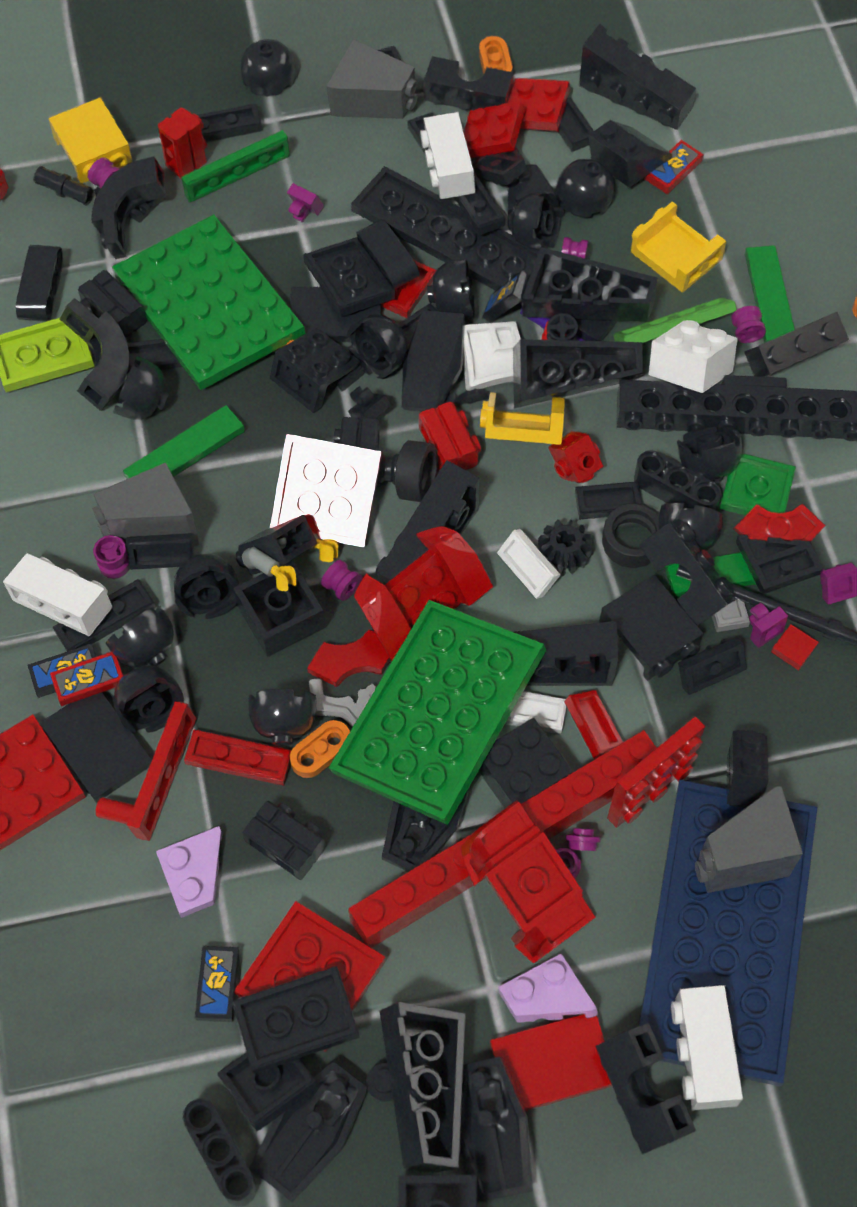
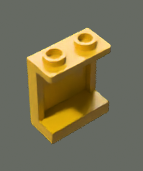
[48,97,132,184]
[631,202,726,293]
[480,392,565,445]

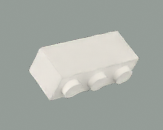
[420,112,475,199]
[3,553,113,636]
[671,985,743,1110]

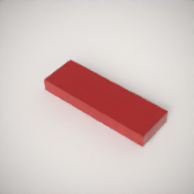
[184,729,292,786]

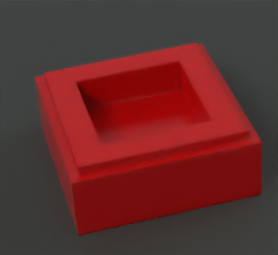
[771,624,819,671]

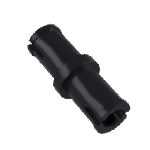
[34,166,94,205]

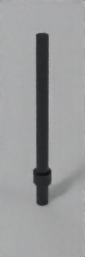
[676,565,857,646]

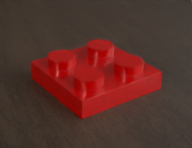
[507,78,571,131]
[463,101,525,158]

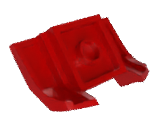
[354,526,493,661]
[461,800,595,963]

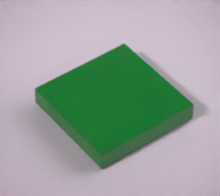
[719,453,796,515]

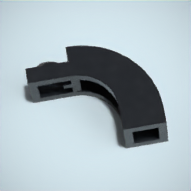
[91,156,166,259]
[60,298,129,411]

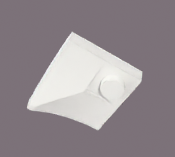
[463,321,521,391]

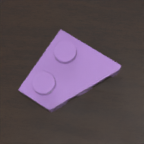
[156,826,222,918]
[498,954,597,1022]

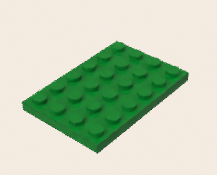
[112,214,305,390]
[329,600,546,825]

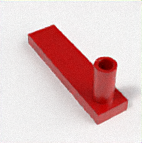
[96,701,197,841]

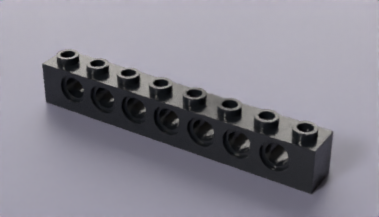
[616,379,857,441]

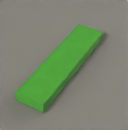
[613,297,736,343]

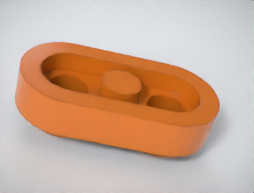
[479,36,512,73]
[290,720,350,778]

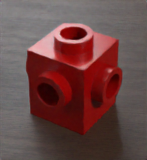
[548,431,603,483]

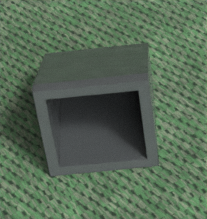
[327,39,418,119]
[92,463,200,549]
[695,786,803,893]

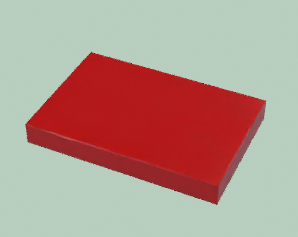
[490,1014,612,1111]

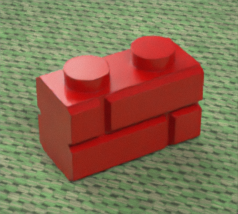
[158,107,207,178]
[419,401,481,470]

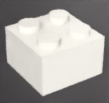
[649,320,738,393]

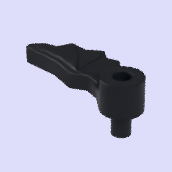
[444,388,490,407]

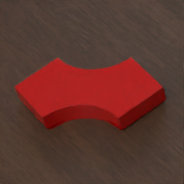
[733,504,826,542]
[307,629,390,687]

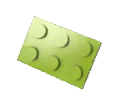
[0,318,94,393]

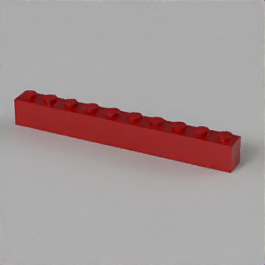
[348,730,657,948]

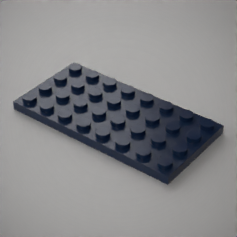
[639,780,817,1087]

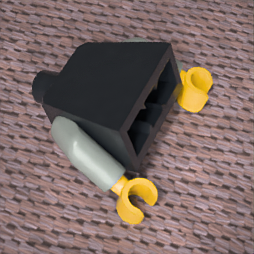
[236,514,338,591]

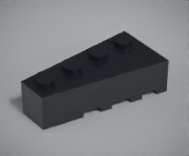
[579,24,696,130]
[522,247,659,322]
[513,339,643,408]
[376,460,480,585]
[514,621,619,686]
[379,1002,465,1173]

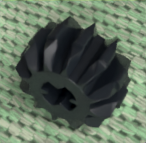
[538,519,592,574]

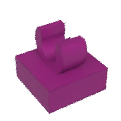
[287,183,324,223]
[820,562,857,605]
[749,603,788,648]

